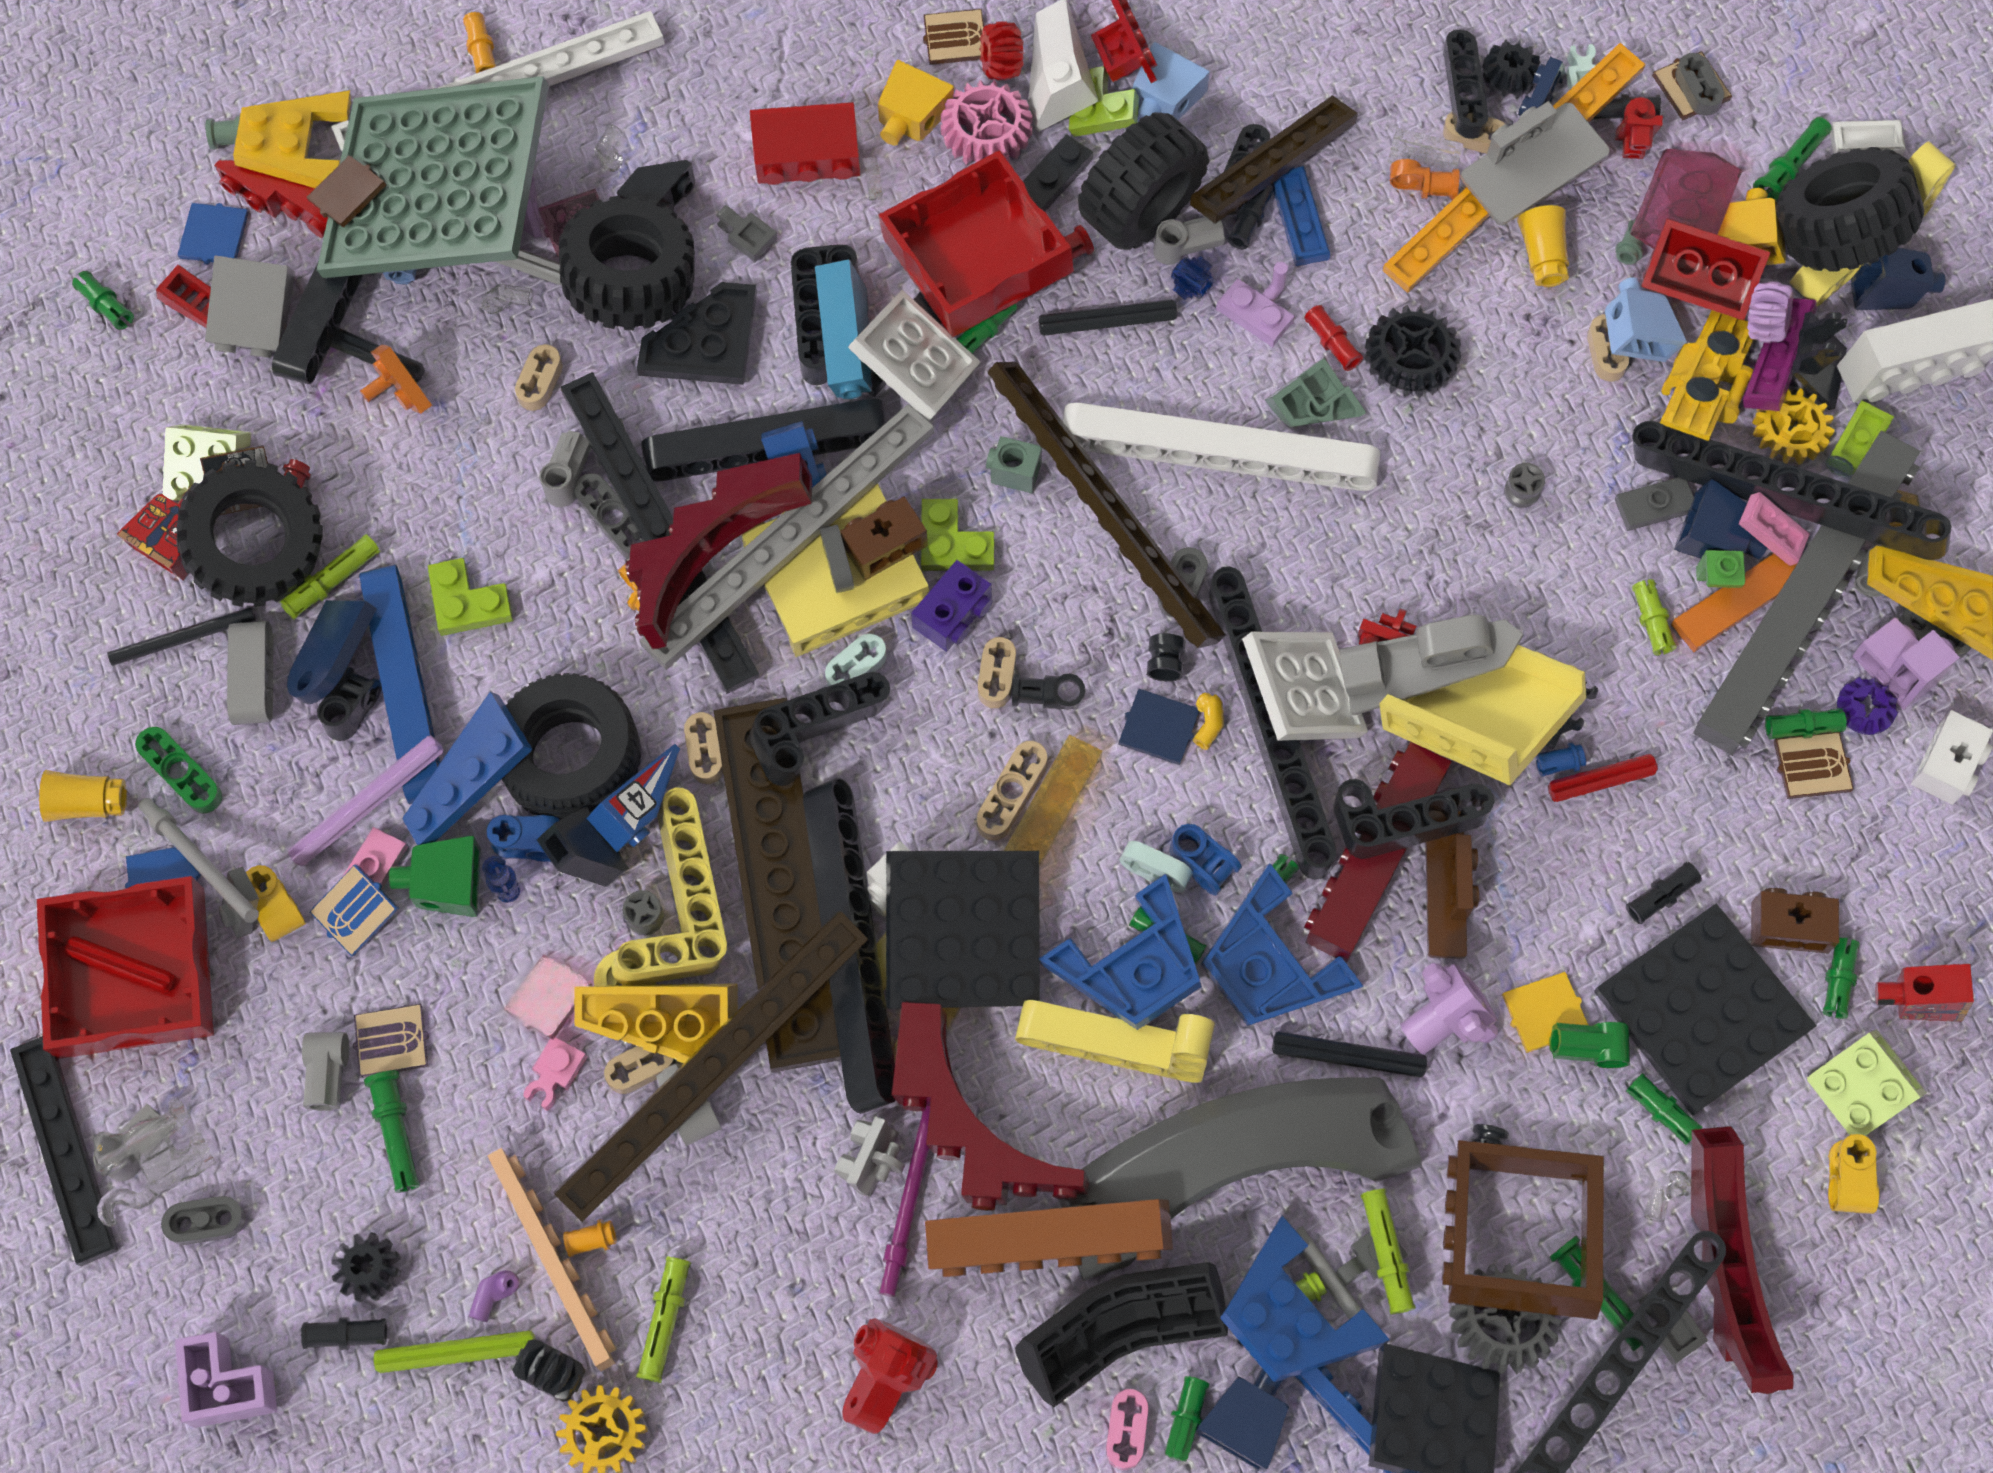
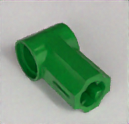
[1549,1022,1630,1069]

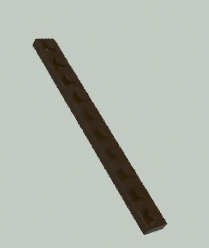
[987,361,1226,648]
[553,911,868,1222]

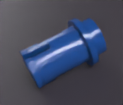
[1535,742,1586,777]

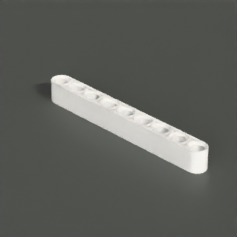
[1062,403,1381,491]

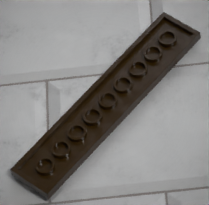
[713,697,841,1073]

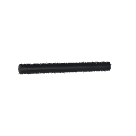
[107,607,256,666]

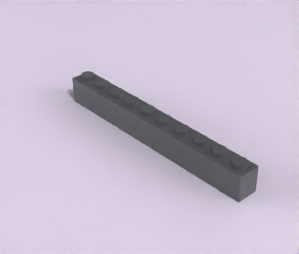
[1693,430,1921,756]

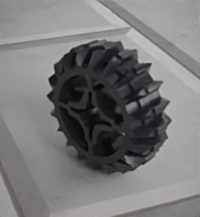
[1365,304,1461,398]

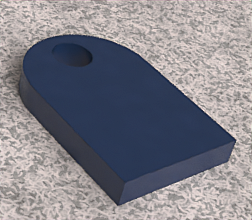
[287,600,377,704]

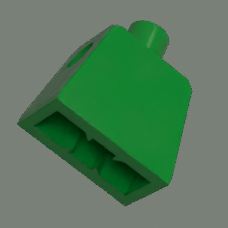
[389,836,481,917]

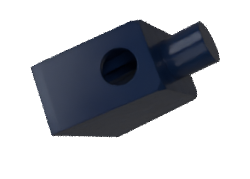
[1850,248,1946,310]
[1674,479,1767,560]
[1196,1368,1289,1473]

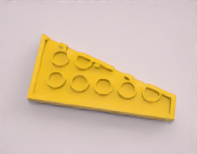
[1867,546,1993,660]

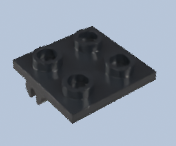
[1792,312,1848,410]

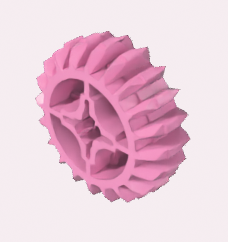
[941,79,1033,165]

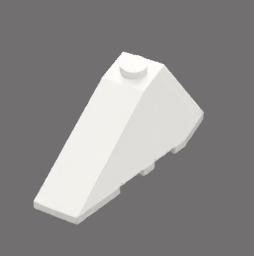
[1028,0,1098,132]

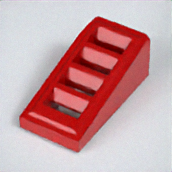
[156,264,211,328]

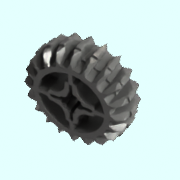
[1449,1263,1561,1374]

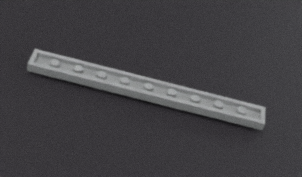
[639,404,934,670]

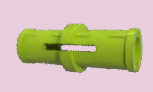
[1632,579,1677,656]

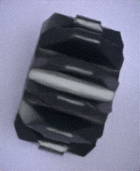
[1482,39,1540,100]
[332,1232,401,1303]
[512,1339,586,1402]

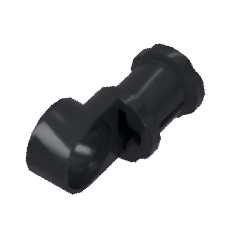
[1012,673,1086,710]

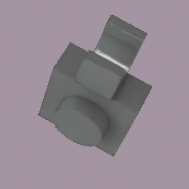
[716,205,778,262]
[1336,1232,1408,1286]
[1638,1291,1708,1365]

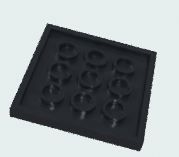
[886,851,1040,1009]
[1594,903,1817,1116]

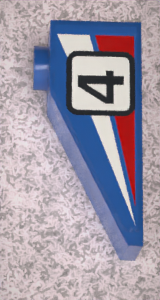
[586,744,680,852]

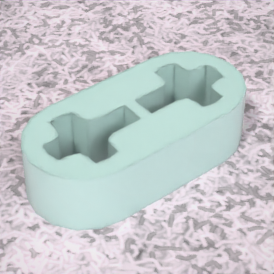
[825,634,887,686]
[1119,841,1193,892]

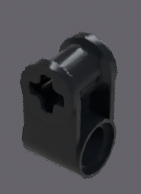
[317,666,382,741]

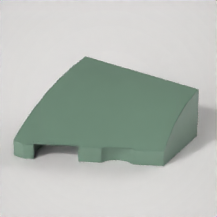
[1264,358,1366,427]

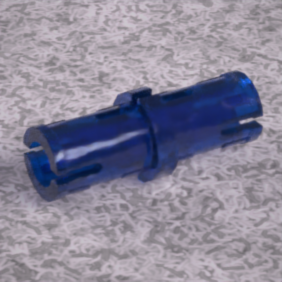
[482,856,520,903]

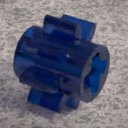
[1171,256,1215,300]

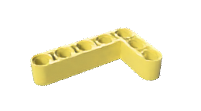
[1789,141,1956,307]
[612,787,727,985]
[1015,1000,1215,1083]

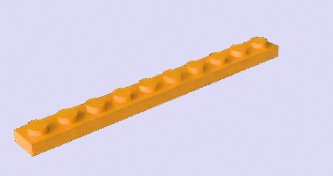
[1382,43,1646,293]

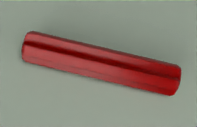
[1548,754,1658,802]
[64,936,175,993]

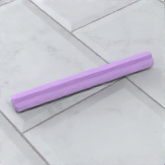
[288,735,443,866]

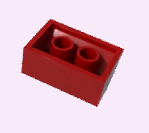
[750,102,860,185]
[1641,218,1771,320]

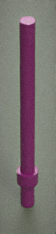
[879,1106,930,1297]

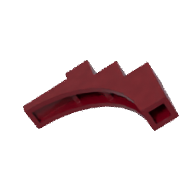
[625,453,812,650]
[892,1002,1089,1211]
[1691,1126,1794,1394]

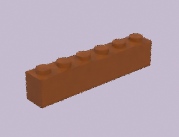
[925,1199,1173,1277]

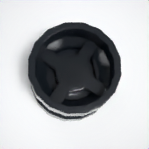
[1146,633,1186,682]

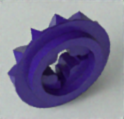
[1837,677,1899,735]

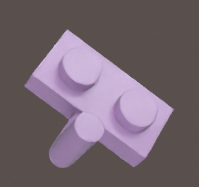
[1216,262,1294,347]

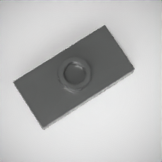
[1615,478,1694,531]

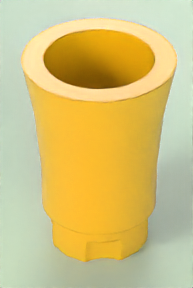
[1517,205,1569,288]
[39,770,127,822]

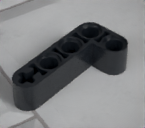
[791,244,859,385]
[749,672,890,786]
[1333,779,1494,859]

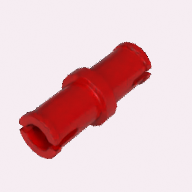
[1304,305,1363,371]

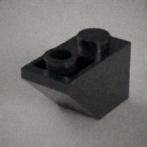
[617,160,695,211]
[536,806,629,887]

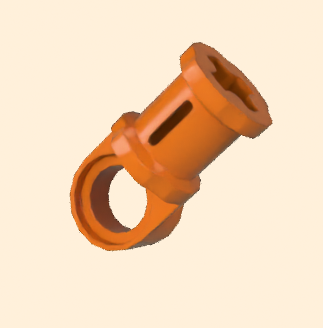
[1390,159,1460,200]

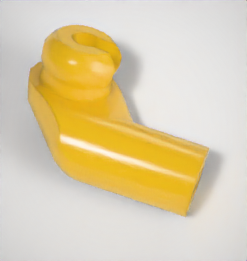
[1193,692,1224,750]

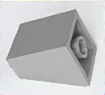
[205,255,295,358]

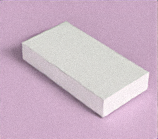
[1830,120,1906,155]

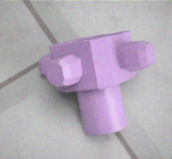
[1400,963,1498,1055]

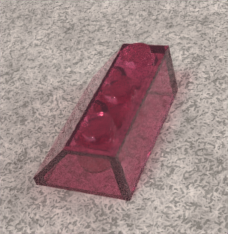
[1630,149,1742,249]

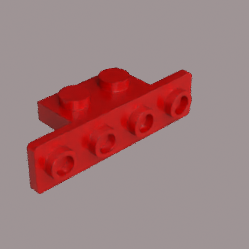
[1091,0,1158,84]

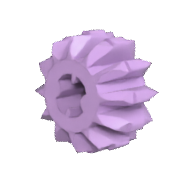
[1747,281,1794,343]

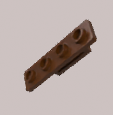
[1425,811,1479,959]

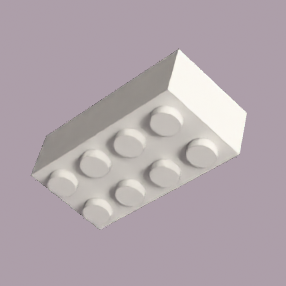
[1837,299,1993,403]

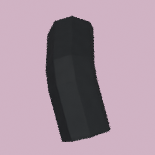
[1014,1262,1228,1408]

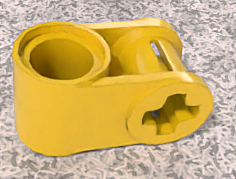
[246,865,306,943]
[1828,1134,1879,1214]

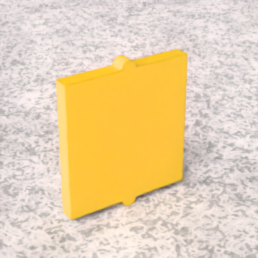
[1502,972,1588,1053]

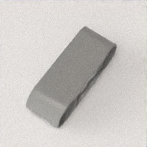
[227,621,274,725]

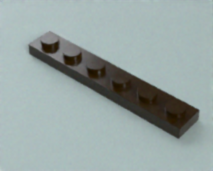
[1190,95,1358,224]

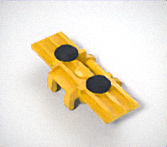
[1660,310,1754,441]

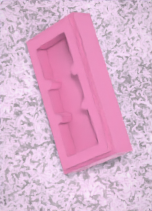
[1739,492,1810,566]
[342,827,408,889]

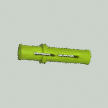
[279,534,381,620]
[1360,1188,1416,1315]
[636,1256,691,1383]

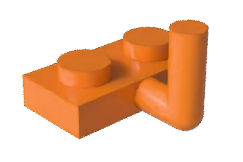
[360,344,432,414]

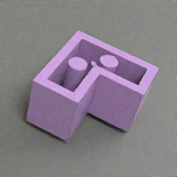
[1853,617,1960,711]
[175,1332,277,1428]

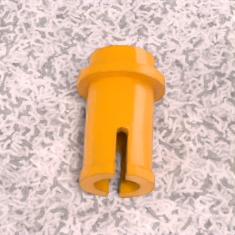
[563,1218,617,1257]

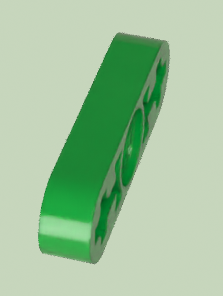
[135,727,222,814]

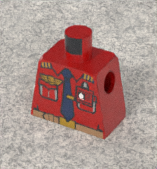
[117,487,190,581]
[1875,964,1974,1022]

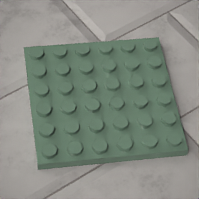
[317,76,549,278]

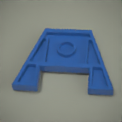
[1201,863,1364,1026]
[1039,874,1202,1030]
[1220,1216,1390,1382]

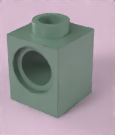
[986,436,1042,493]

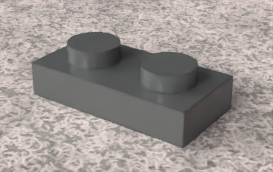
[219,866,259,938]

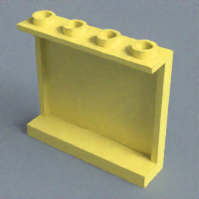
[741,483,929,658]
[1379,645,1586,785]

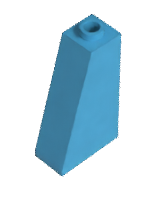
[815,260,872,399]

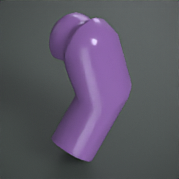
[468,1270,520,1322]

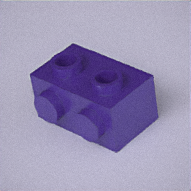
[911,560,993,652]

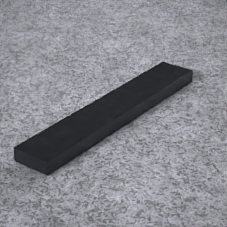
[10,1036,119,1267]

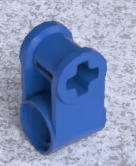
[487,815,561,862]
[1169,823,1242,896]

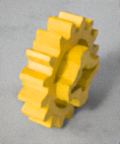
[1752,388,1834,465]
[556,1385,648,1473]

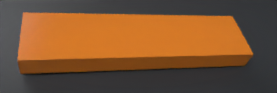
[1671,554,1797,652]

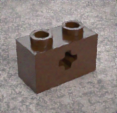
[840,496,928,581]
[1751,888,1839,954]

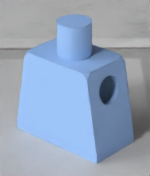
[1133,42,1210,122]
[1605,278,1687,362]

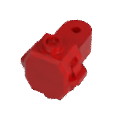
[842,1318,938,1434]

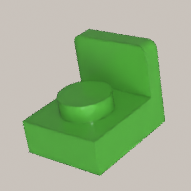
[1696,550,1745,588]

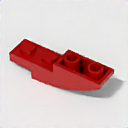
[214,160,328,238]

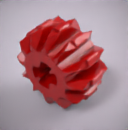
[979,21,1025,81]

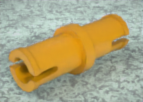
[463,12,496,74]

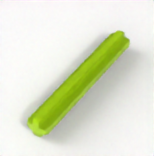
[374,1330,535,1373]

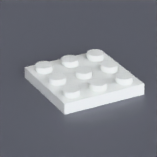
[848,290,980,421]
[1242,632,1368,741]

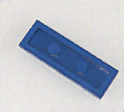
[1271,166,1330,267]

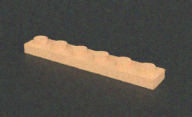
[487,1148,617,1372]

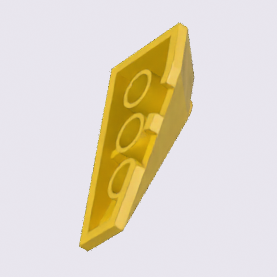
[574,984,738,1063]

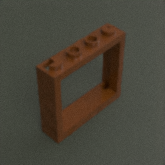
[1441,1140,1604,1320]

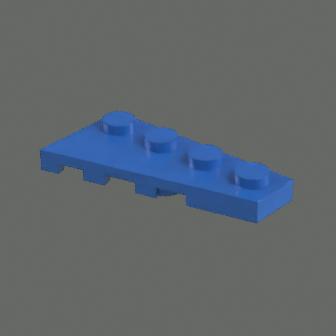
[402,691,533,845]

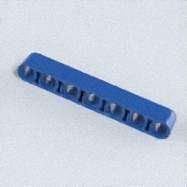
[359,564,440,805]

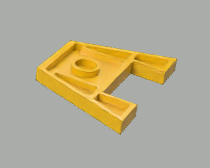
[233,90,351,188]

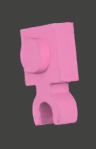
[524,1036,588,1111]

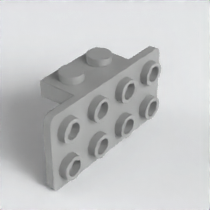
[1461,101,1610,225]

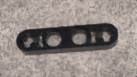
[1443,29,1489,139]

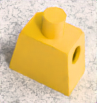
[878,59,954,146]
[1715,188,1786,265]

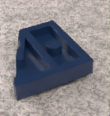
[1518,56,1566,116]

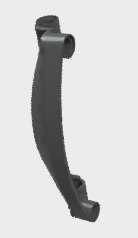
[1058,1077,1422,1281]

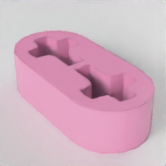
[1106,1389,1148,1470]

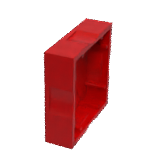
[878,150,1074,338]
[36,876,214,1059]

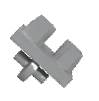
[834,1116,905,1198]

